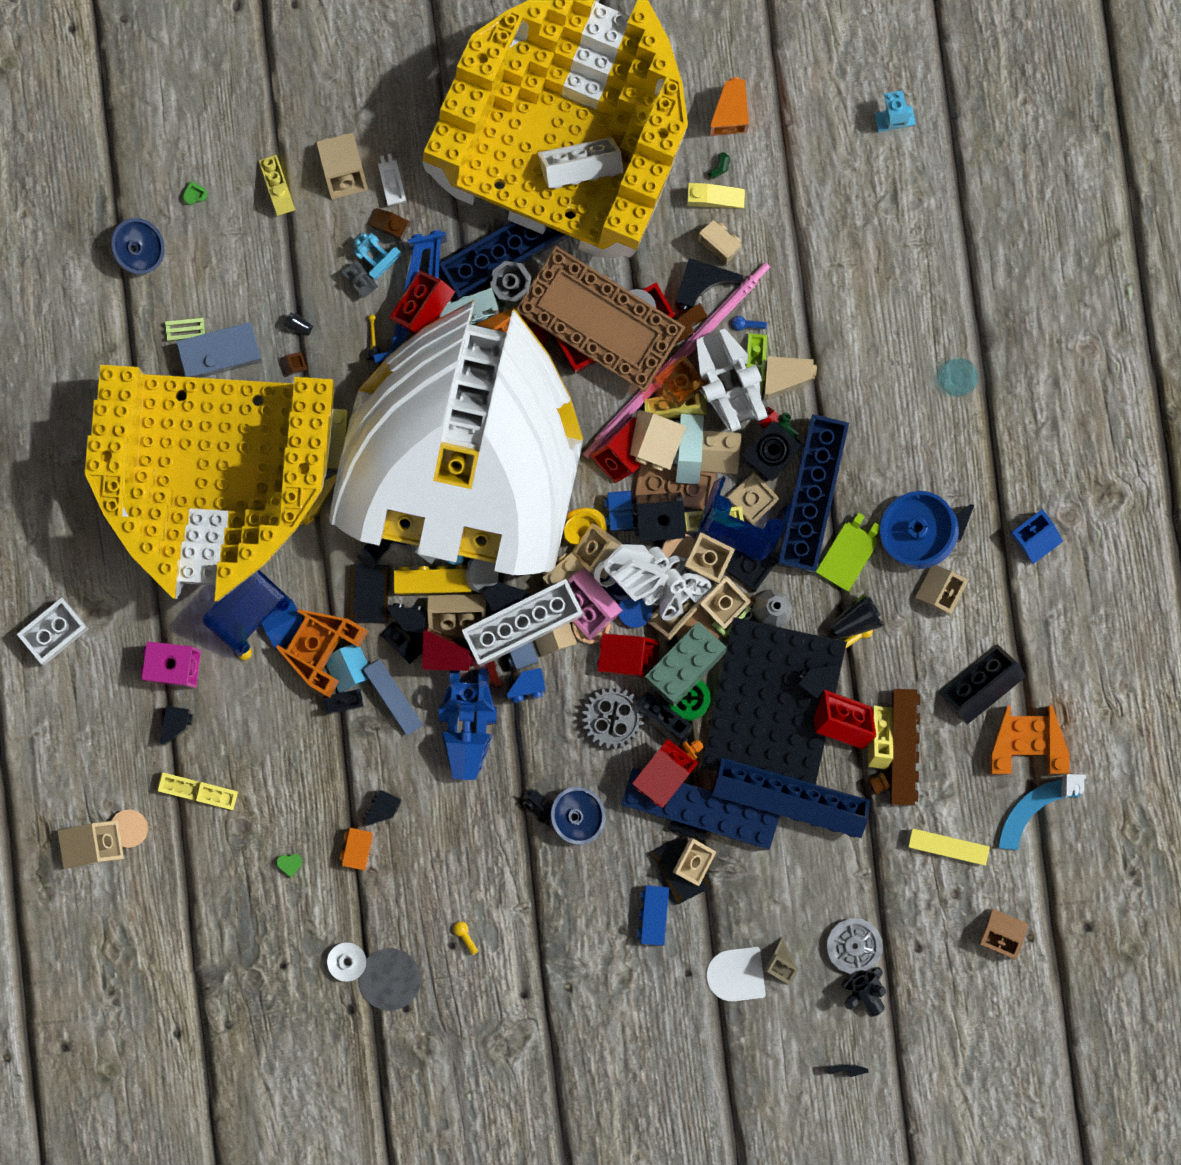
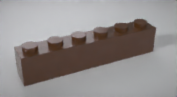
[890,689,921,806]

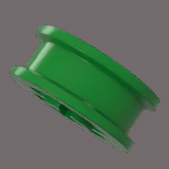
[668,680,710,721]

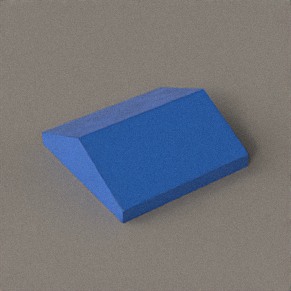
[258,599,304,650]

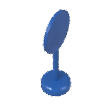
[619,598,652,628]

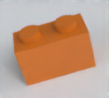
[339,828,374,871]

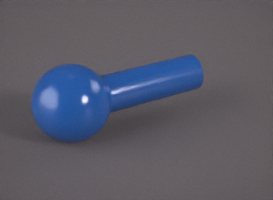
[731,316,768,331]

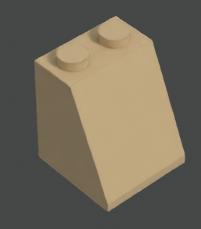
[317,133,368,199]
[763,356,817,400]
[630,410,686,471]
[58,821,124,869]

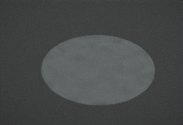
[359,948,421,1011]

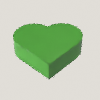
[183,181,208,205]
[277,854,303,878]

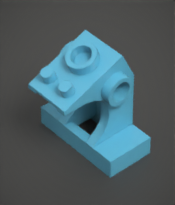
[874,90,916,133]
[352,232,401,282]

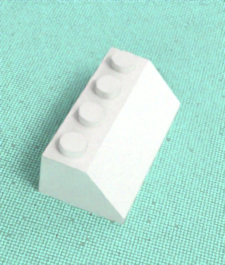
[538,137,623,189]

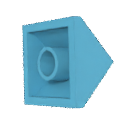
[326,644,370,693]

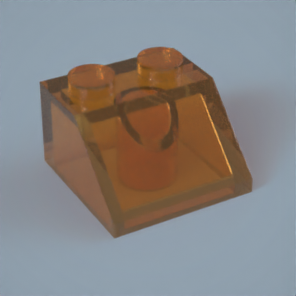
[651,355,707,408]

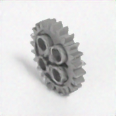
[582,687,644,749]

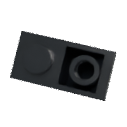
[482,582,527,613]
[388,603,427,635]
[362,790,403,826]

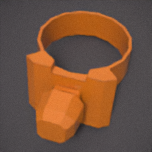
[681,740,703,760]

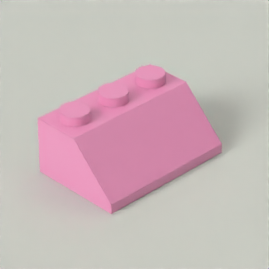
[568,568,623,640]

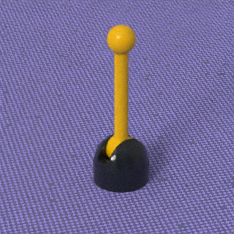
[366,314,381,361]

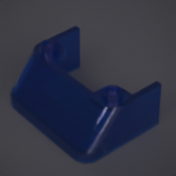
[698,476,792,561]

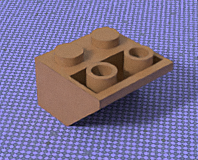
[978,909,1028,960]

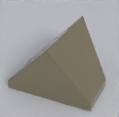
[764,937,799,985]

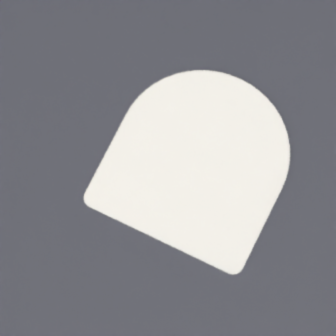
[707,947,766,1001]

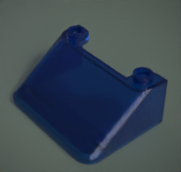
[202,570,292,657]

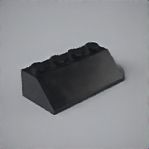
[939,644,1026,725]

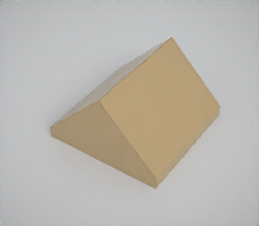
[699,575,751,629]
[535,623,577,657]
[672,838,716,886]

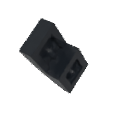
[826,1064,869,1077]

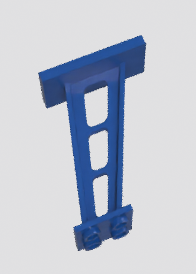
[374,230,447,368]

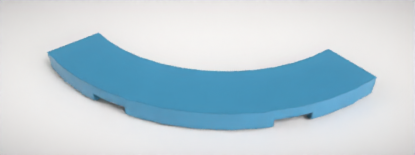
[998,779,1080,850]

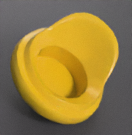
[563,507,607,545]

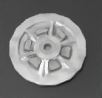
[827,918,882,974]

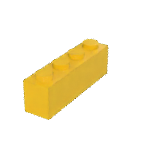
[394,566,472,595]

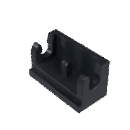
[323,689,365,715]

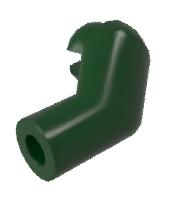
[708,152,730,179]
[778,412,800,438]

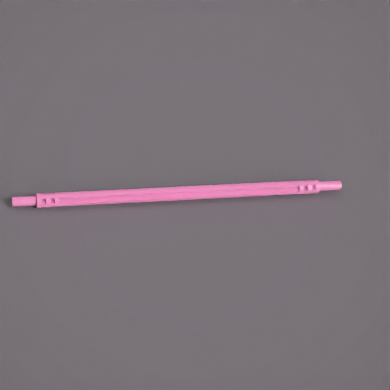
[583,262,770,459]

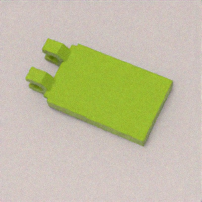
[816,512,880,592]

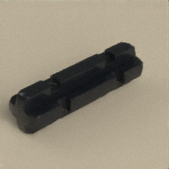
[669,821,707,841]

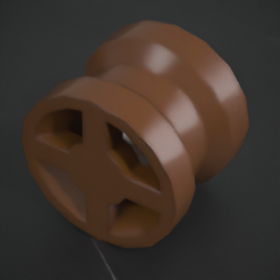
[868,772,890,796]

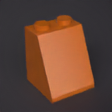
[709,77,749,136]

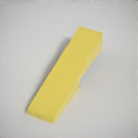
[156,772,238,810]
[909,829,990,866]

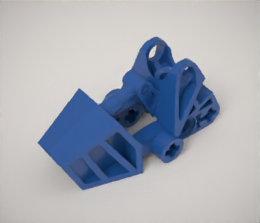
[438,668,497,780]

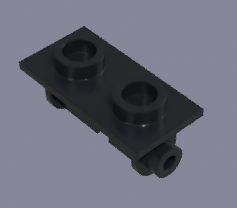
[520,788,552,826]

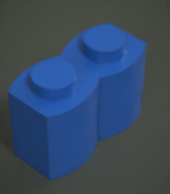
[604,491,634,532]

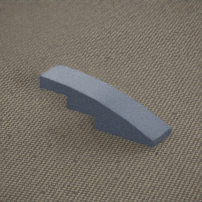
[363,659,423,736]

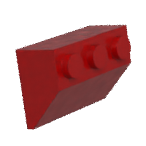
[388,270,455,334]
[814,690,876,750]

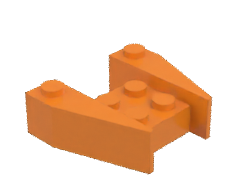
[276,609,369,698]
[989,705,1070,775]

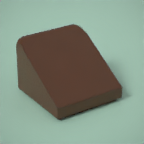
[280,352,308,377]

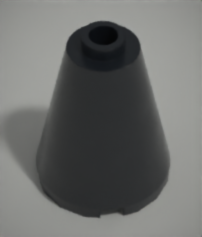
[829,592,885,640]

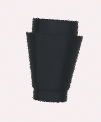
[284,312,313,336]

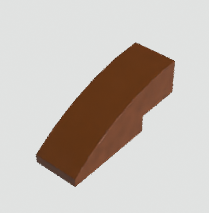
[675,303,707,345]

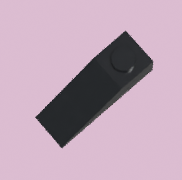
[635,691,692,747]

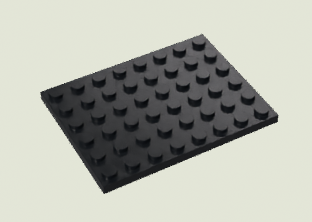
[701,617,847,784]

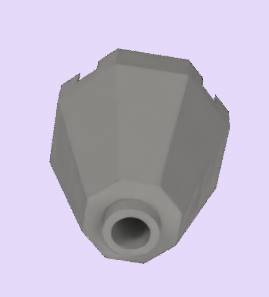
[490,261,531,302]
[751,589,793,627]

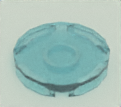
[940,358,979,397]

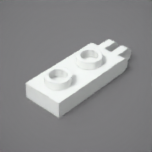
[378,153,406,207]

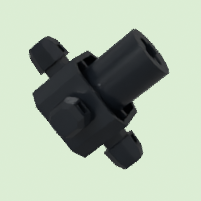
[841,967,886,1017]

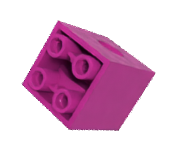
[140,641,201,688]

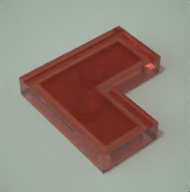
[487,660,505,688]

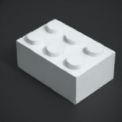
[17,598,89,666]

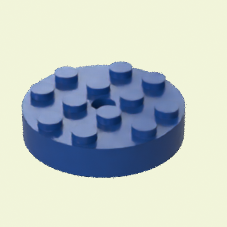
[880,491,959,569]

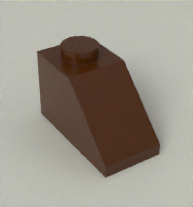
[368,208,410,242]

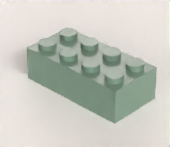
[645,622,727,707]

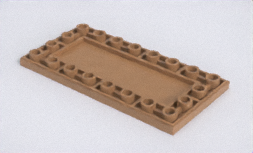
[516,246,686,392]

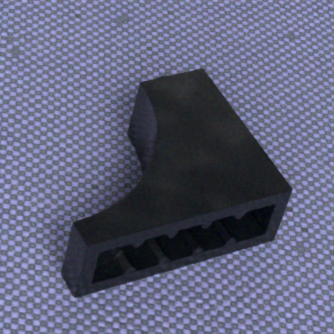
[675,258,744,311]

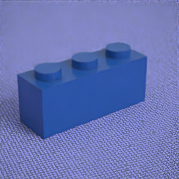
[637,885,669,946]

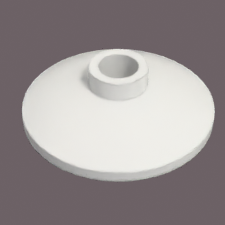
[327,943,366,982]

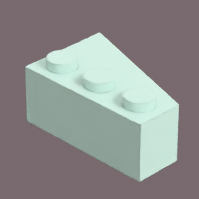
[440,288,499,325]
[674,414,704,484]

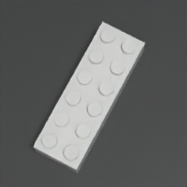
[462,579,584,667]

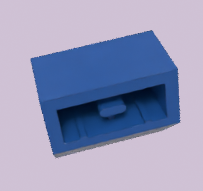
[1009,509,1063,565]
[507,668,546,703]

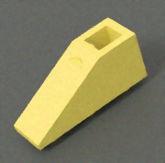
[259,154,295,216]

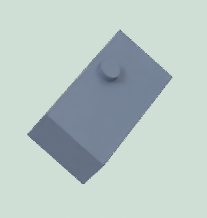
[177,322,262,378]

